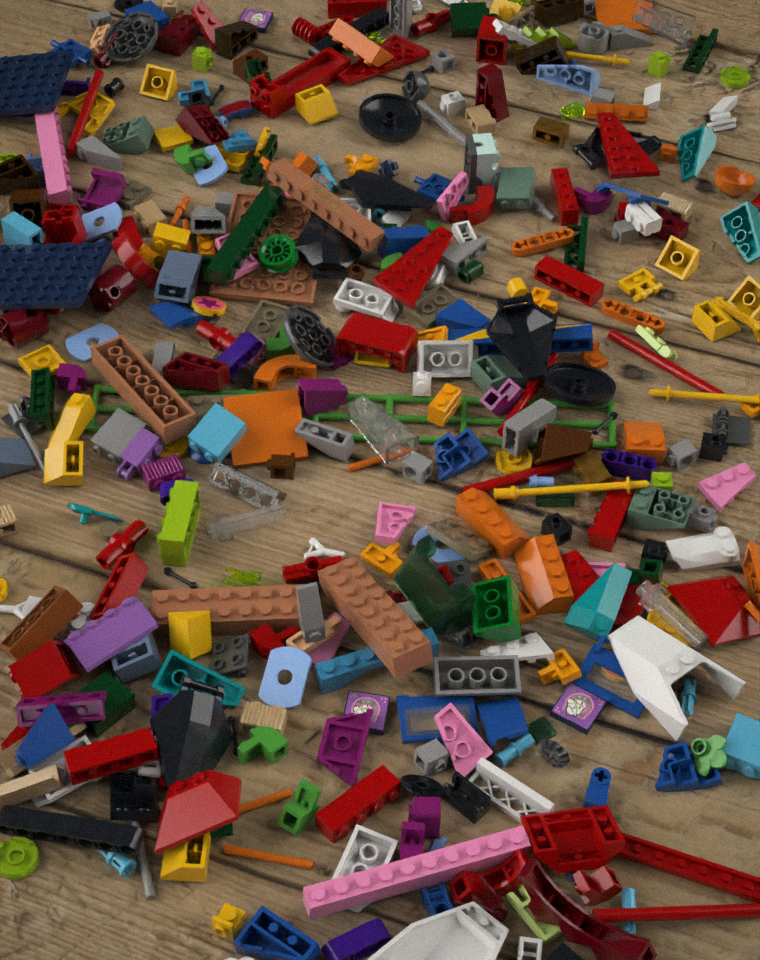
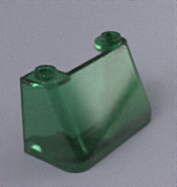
[395,535,476,636]

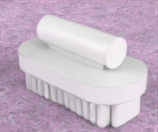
[707,112,737,132]
[426,263,448,289]

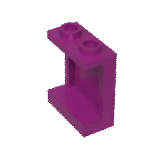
[77,168,127,212]

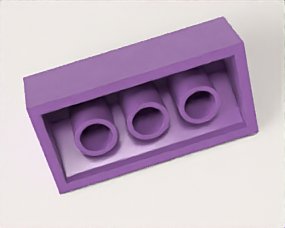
[63,597,159,673]

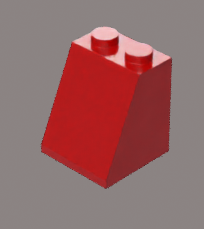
[476,16,508,65]
[8,640,83,698]

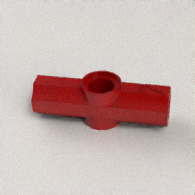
[411,9,450,37]
[195,320,237,350]
[96,519,148,569]
[282,555,343,584]

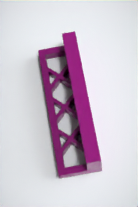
[16,691,107,727]

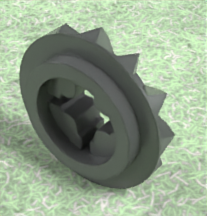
[537,739,570,768]

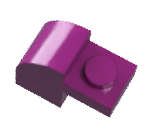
[574,187,612,215]
[56,363,88,398]
[479,378,524,416]
[400,821,425,860]

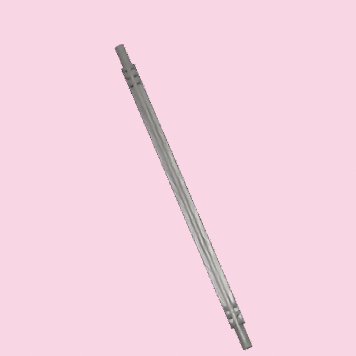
[417,100,557,222]

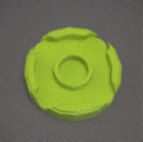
[719,66,751,88]
[0,836,40,880]

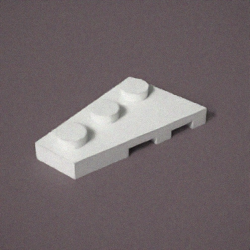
[480,632,555,663]

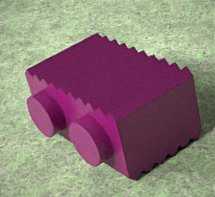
[141,454,186,492]
[408,796,441,839]

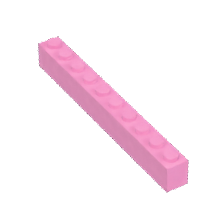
[34,106,73,204]
[303,825,531,920]

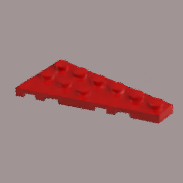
[337,34,430,86]
[597,112,660,179]
[373,226,453,310]

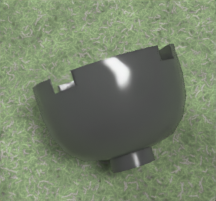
[402,71,431,102]

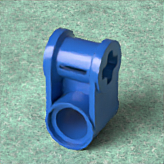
[583,767,611,808]
[420,882,453,917]

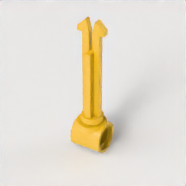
[711,297,760,343]

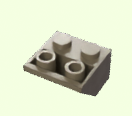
[506,5,535,44]

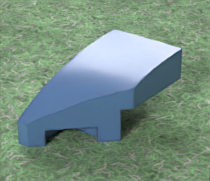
[27,153,45,177]

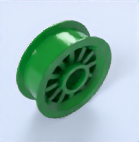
[258,234,298,274]

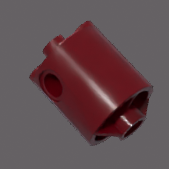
[87,264,137,313]
[0,309,50,348]

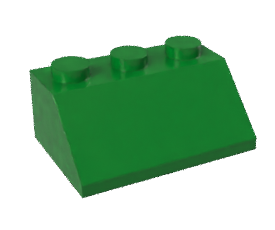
[472,575,521,643]

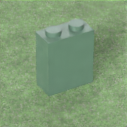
[496,167,537,209]

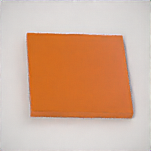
[594,0,659,34]
[223,389,309,468]

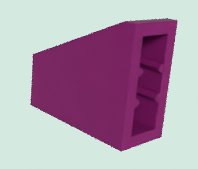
[298,378,348,418]

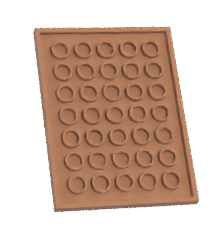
[209,191,320,307]

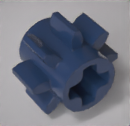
[378,159,399,178]

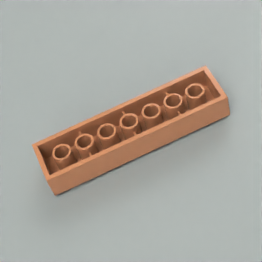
[90,335,197,445]
[318,557,433,678]
[152,584,305,638]

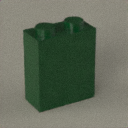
[449,2,489,38]
[78,671,136,738]

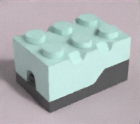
[464,133,499,194]

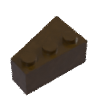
[531,0,584,27]
[215,20,258,60]
[515,35,569,75]
[0,154,40,195]

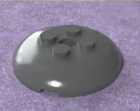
[103,12,159,64]
[283,305,338,368]

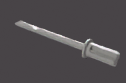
[7,403,44,473]

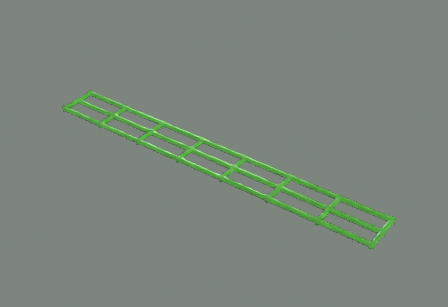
[86,384,617,450]

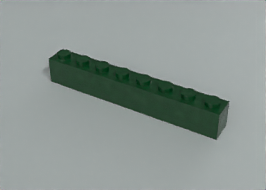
[207,183,286,286]

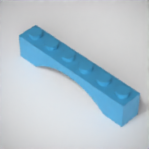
[315,627,440,695]

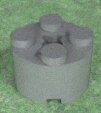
[578,21,609,55]

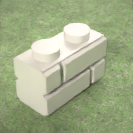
[625,200,663,237]

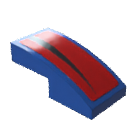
[218,100,255,121]

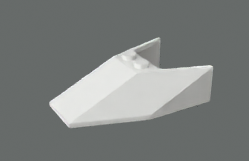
[607,615,746,741]
[367,901,509,960]

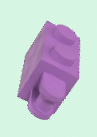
[116,427,164,481]

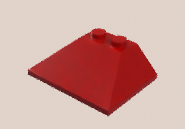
[667,576,760,647]
[154,770,242,854]
[520,805,626,873]

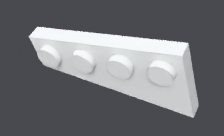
[492,19,538,47]

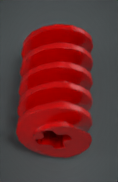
[291,17,324,45]

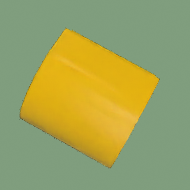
[507,278,529,298]

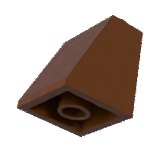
[9,188,48,232]
[533,423,593,466]

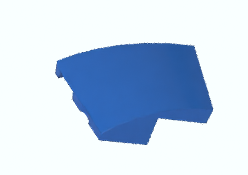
[150,302,214,331]
[434,427,490,481]
[475,697,528,746]
[655,741,723,792]

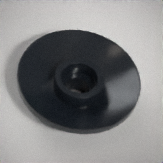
[114,0,144,13]
[400,774,443,798]

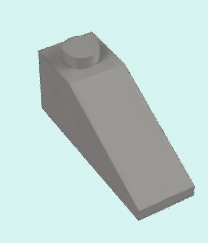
[607,25,653,50]
[76,135,123,172]
[440,237,489,276]
[294,418,355,462]
[296,582,326,644]

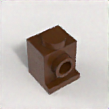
[267,453,295,480]

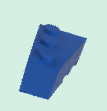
[378,225,430,259]
[233,905,321,960]

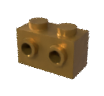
[532,116,570,148]
[572,449,612,497]

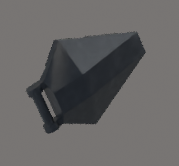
[573,127,662,170]
[339,169,433,212]
[295,212,362,281]
[486,293,558,382]
[150,675,233,790]

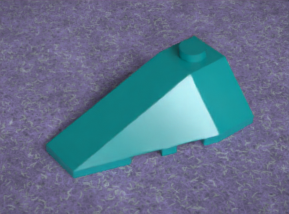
[678,125,717,182]
[720,201,760,264]
[563,562,632,642]
[151,650,246,707]

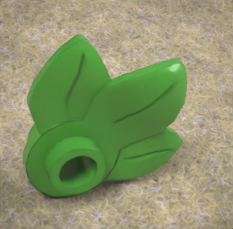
[691,735,728,777]

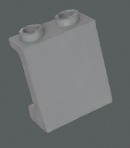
[90,408,150,465]

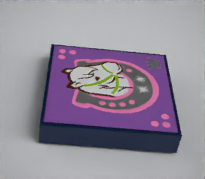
[238,8,274,33]
[550,682,608,735]
[343,690,391,735]

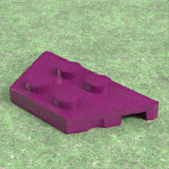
[317,709,373,787]

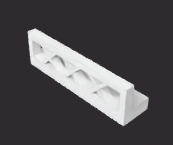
[469,757,555,823]

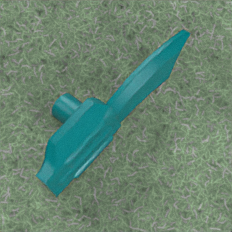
[67,502,124,524]

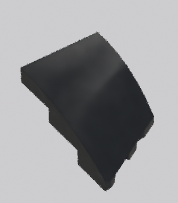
[109,771,156,821]

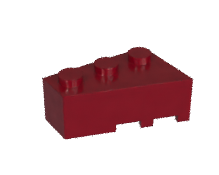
[153,14,201,57]
[475,63,509,123]
[162,351,231,391]

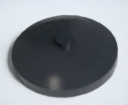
[358,93,422,142]
[542,362,616,407]

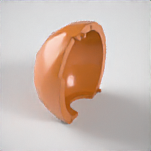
[715,165,756,197]

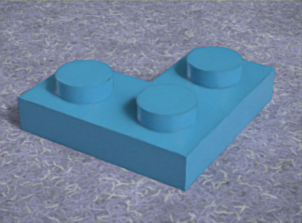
[177,79,211,106]
[222,130,258,153]

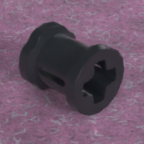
[104,77,125,97]

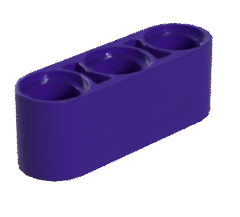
[216,331,262,379]
[602,449,657,482]
[321,918,392,960]

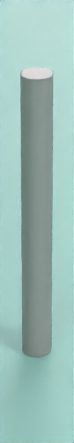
[130,820,156,900]

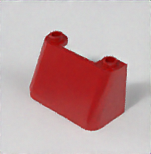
[336,312,418,373]

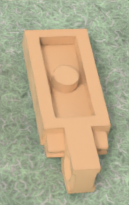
[89,24,111,56]
[286,615,341,653]

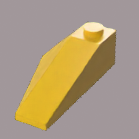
[44,393,97,460]

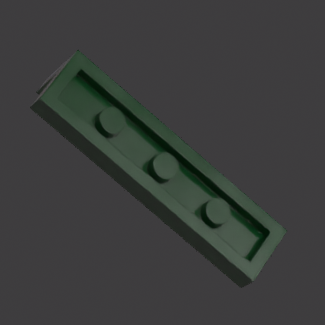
[682,28,719,74]
[240,134,278,187]
[564,217,588,273]
[29,367,55,431]

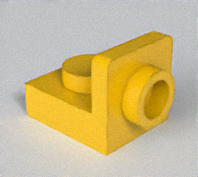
[211,903,246,939]

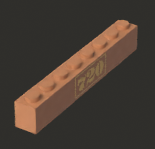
[267,158,385,252]

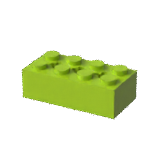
[157,480,201,567]

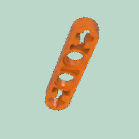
[511,228,574,257]
[601,299,665,335]

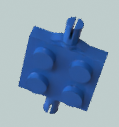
[49,39,92,68]
[414,173,465,204]

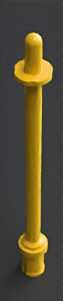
[510,43,630,68]
[649,385,760,404]
[494,477,649,501]

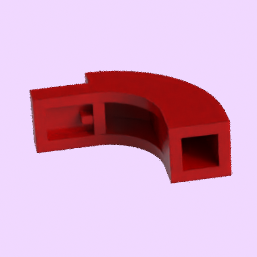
[449,185,494,226]
[111,231,159,290]
[448,849,528,904]

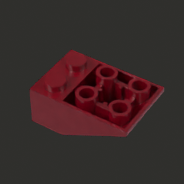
[175,104,230,145]

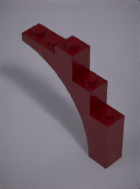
[518,858,657,960]

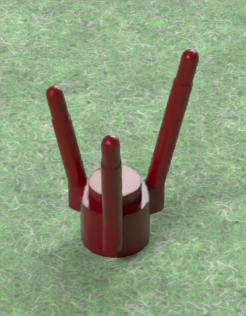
[93,33,118,68]
[454,876,509,923]

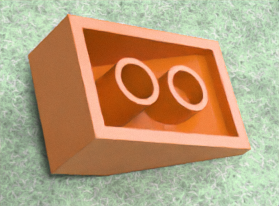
[623,421,666,466]

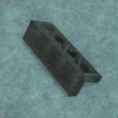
[207,461,287,514]

